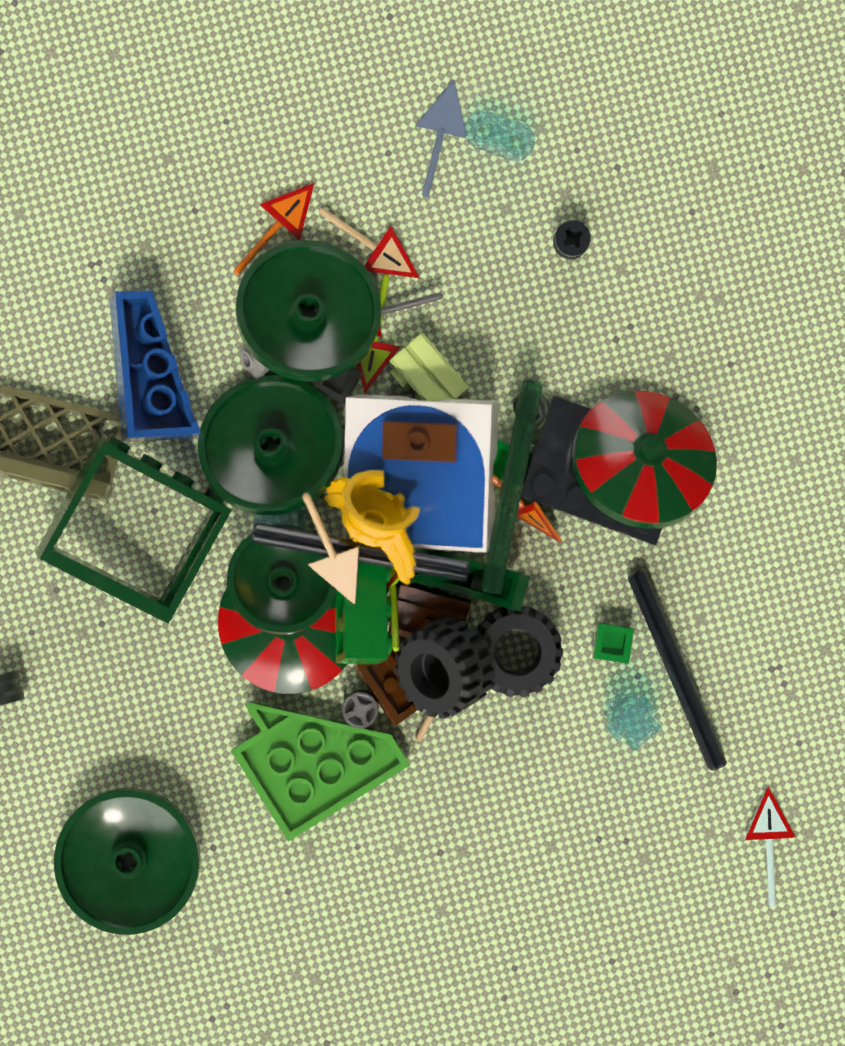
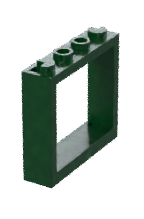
[35,436,232,624]

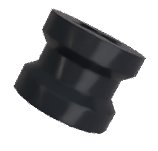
[553,220,591,260]

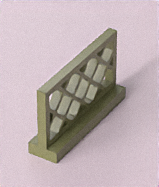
[0,385,122,503]

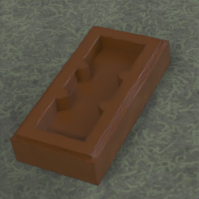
[382,421,459,463]

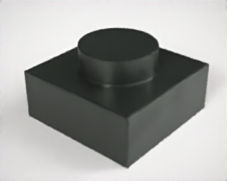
[313,368,363,405]

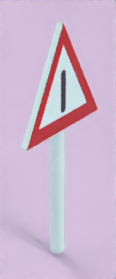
[744,785,796,907]

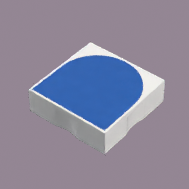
[343,394,499,552]

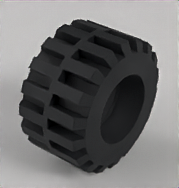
[476,606,563,698]
[395,617,495,719]

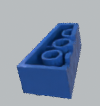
[109,290,201,443]

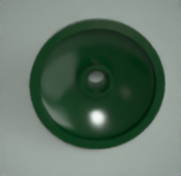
[227,524,336,634]

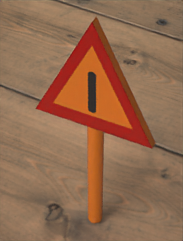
[234,183,314,275]
[493,474,562,543]

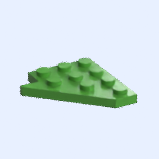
[231,701,410,842]

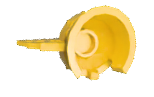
[324,470,420,585]

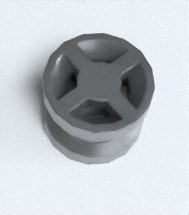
[342,690,379,728]

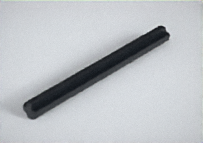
[252,523,470,581]
[628,570,727,771]

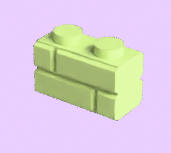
[389,332,470,401]

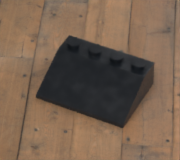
[517,395,662,545]

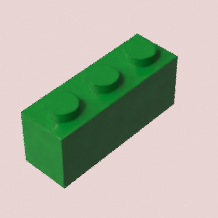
[335,562,392,664]

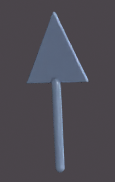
[415,80,467,198]

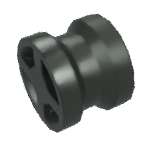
[0,670,25,705]

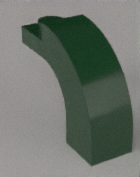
[410,548,530,611]

